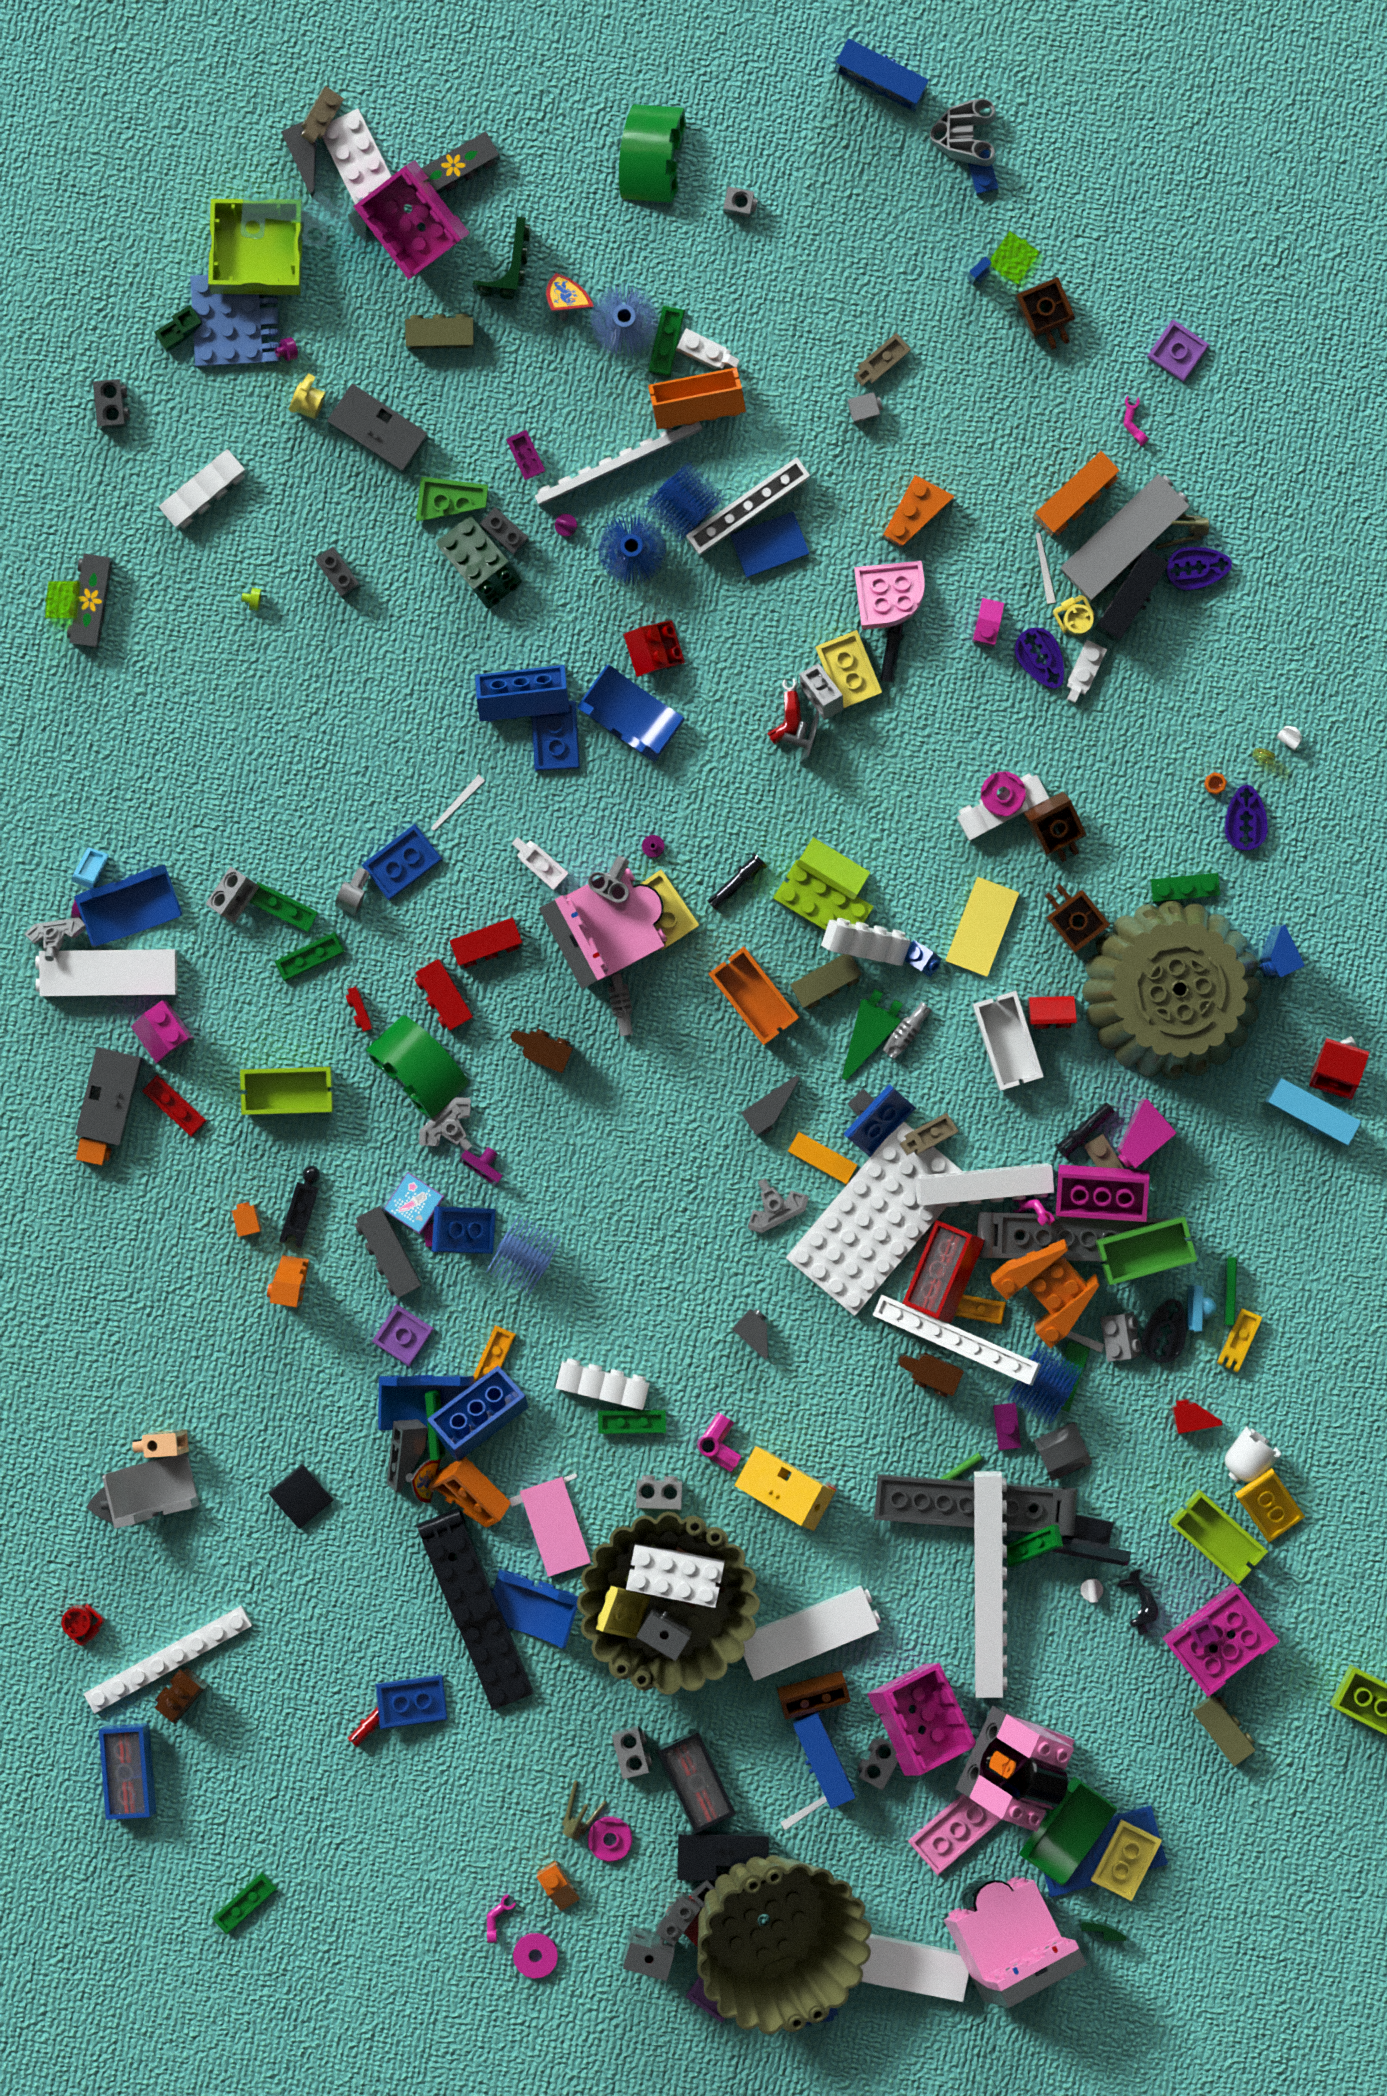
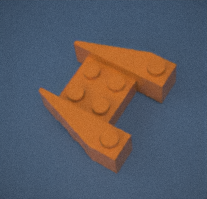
[990,1239,1100,1348]

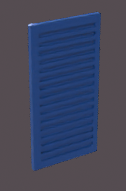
[1043,1805,1168,1897]

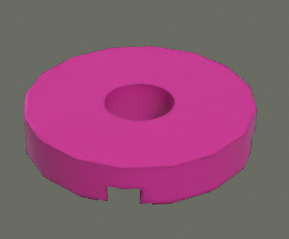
[981,771,1026,816]
[588,1816,633,1862]
[513,1933,558,1979]

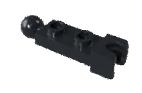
[279,1165,320,1248]

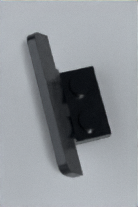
[1052,1514,1131,1566]

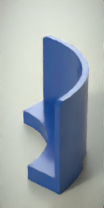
[576,664,685,763]
[74,864,182,947]
[378,1375,474,1431]
[493,1569,579,1649]

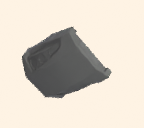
[1034,1422,1092,1482]

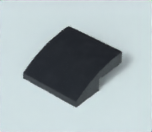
[268,1463,334,1529]

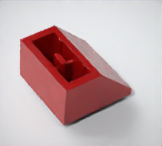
[623,620,685,677]
[1027,996,1077,1029]
[1309,1038,1369,1100]

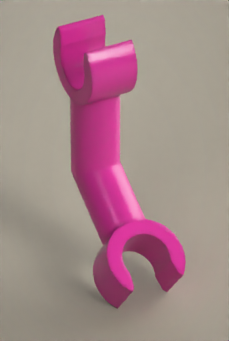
[1123,396,1149,446]
[1012,1199,1055,1226]
[487,1894,516,1943]

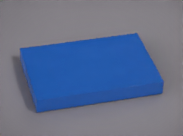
[730,511,810,578]
[532,700,580,771]
[362,824,443,901]
[844,1084,916,1157]
[432,1206,496,1254]
[375,1674,448,1729]

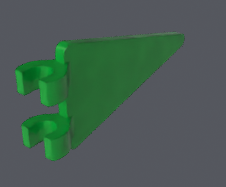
[842,989,903,1080]

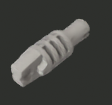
[608,973,633,1037]
[883,1002,932,1059]

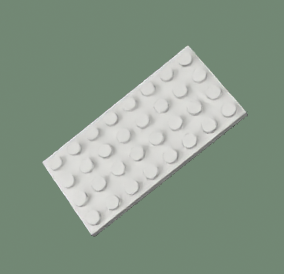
[785,1122,963,1316]

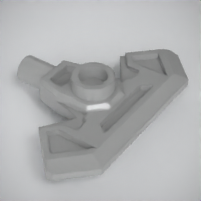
[24,918,86,961]
[419,1097,473,1150]
[748,1178,809,1233]

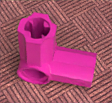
[697,1412,741,1472]

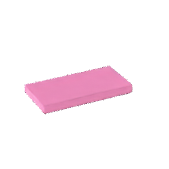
[520,1476,591,1577]
[908,1793,1002,1875]

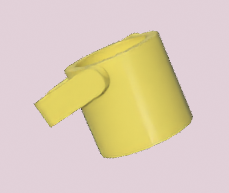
[288,373,326,419]
[1053,595,1095,636]

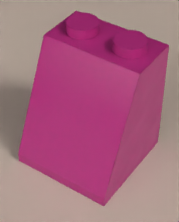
[131,1000,193,1064]
[1117,1098,1176,1168]

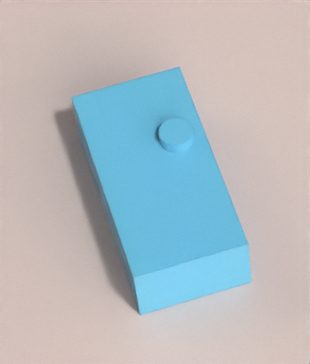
[1263,1078,1361,1145]

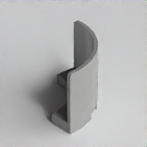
[102,1453,200,1529]

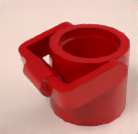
[61,1603,105,1646]

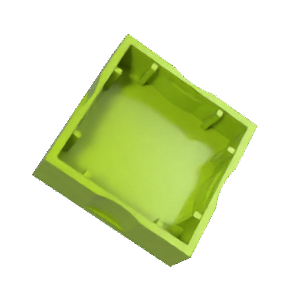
[208,199,303,295]

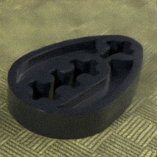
[1141,1298,1186,1363]

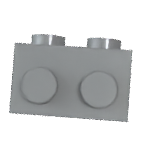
[1100,1312,1142,1362]

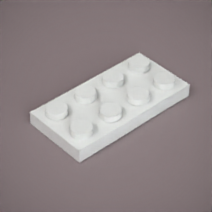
[322,108,391,204]

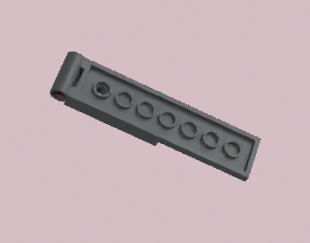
[977,1212,1170,1262]
[874,1474,1078,1535]

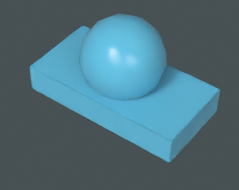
[72,847,109,889]
[1187,1285,1217,1331]

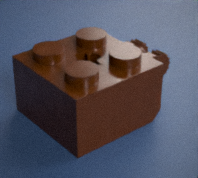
[1015,277,1075,350]
[1023,791,1087,862]
[1045,884,1110,953]
[510,1028,574,1073]
[898,1352,964,1398]
[154,1667,208,1724]

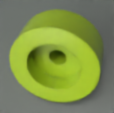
[241,587,262,611]

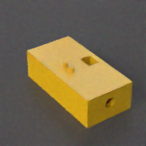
[734,1446,835,1531]

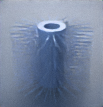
[590,282,658,358]
[486,1214,561,1296]

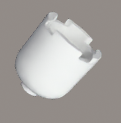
[1224,1426,1282,1483]

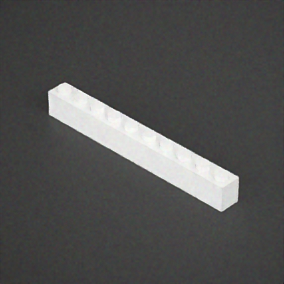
[974,1471,1007,1698]

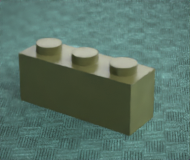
[405,314,474,349]
[790,954,862,1010]
[1191,1694,1256,1767]

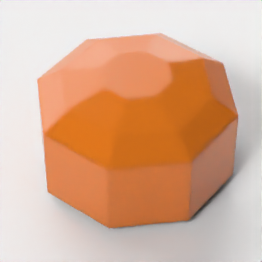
[1204,772,1227,795]

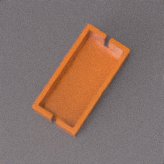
[648,367,746,429]
[1032,451,1120,537]
[708,946,799,1045]

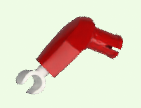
[767,678,801,745]

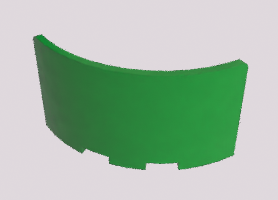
[619,104,687,203]
[366,1015,469,1119]
[1019,1776,1117,1885]

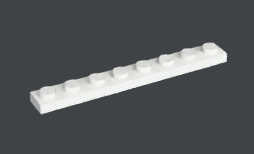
[535,421,702,506]
[873,1295,1041,1386]
[84,1605,252,1714]

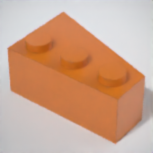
[882,475,955,548]
[267,1255,309,1307]
[427,1457,511,1528]

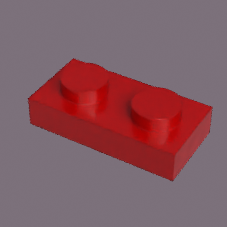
[345,986,373,1032]

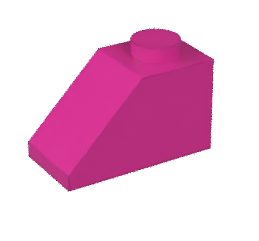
[972,598,1004,647]

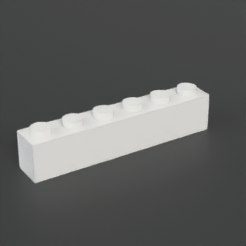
[686,457,810,556]
[915,1163,1054,1209]

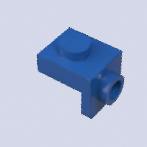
[904,940,942,977]

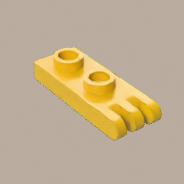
[1217,1308,1263,1373]

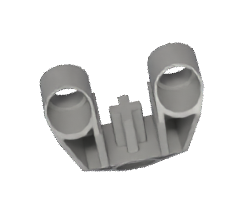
[930,99,996,166]

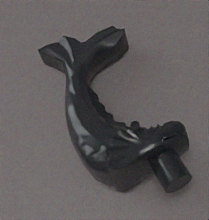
[1116,1569,1159,1635]

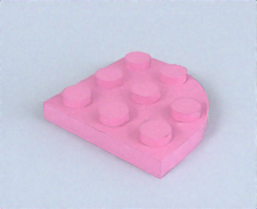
[854,561,925,630]

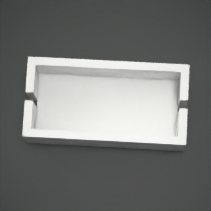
[972,991,1043,1091]
[626,1543,725,1608]

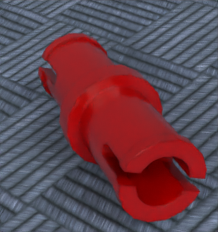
[347,1707,379,1748]

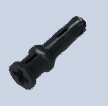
[880,622,904,682]
[707,852,768,911]
[1054,1102,1115,1160]

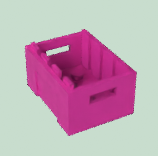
[353,160,470,280]
[1162,1583,1279,1697]
[867,1663,976,1776]

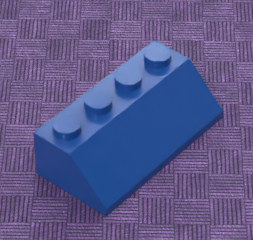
[475,665,569,722]
[1259,925,1305,979]
[427,1366,529,1462]

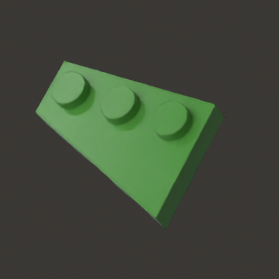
[416,477,489,522]

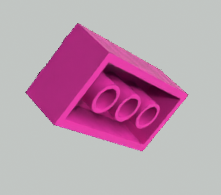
[1056,1165,1150,1222]

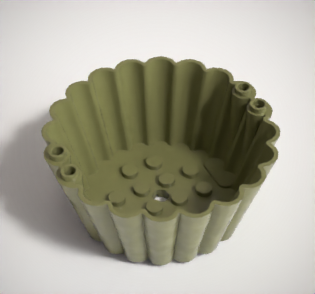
[1082,900,1262,1080]
[577,1512,760,1695]
[697,1855,872,2035]

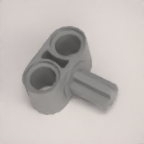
[588,856,630,903]
[335,868,369,916]

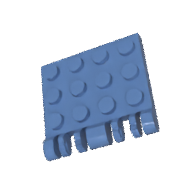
[190,275,281,367]

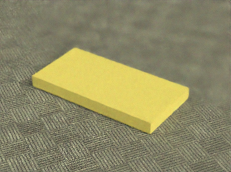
[945,876,1019,977]

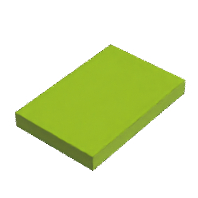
[796,837,870,900]

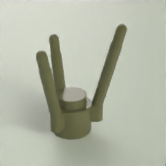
[1156,514,1209,549]
[562,1780,607,1840]

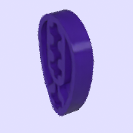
[1166,547,1232,591]
[1014,628,1064,689]
[1224,785,1268,851]

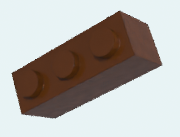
[776,1670,851,1720]

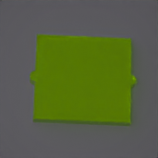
[990,231,1040,285]
[45,581,80,619]

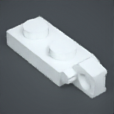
[676,328,740,370]
[1066,640,1107,703]
[512,837,568,890]

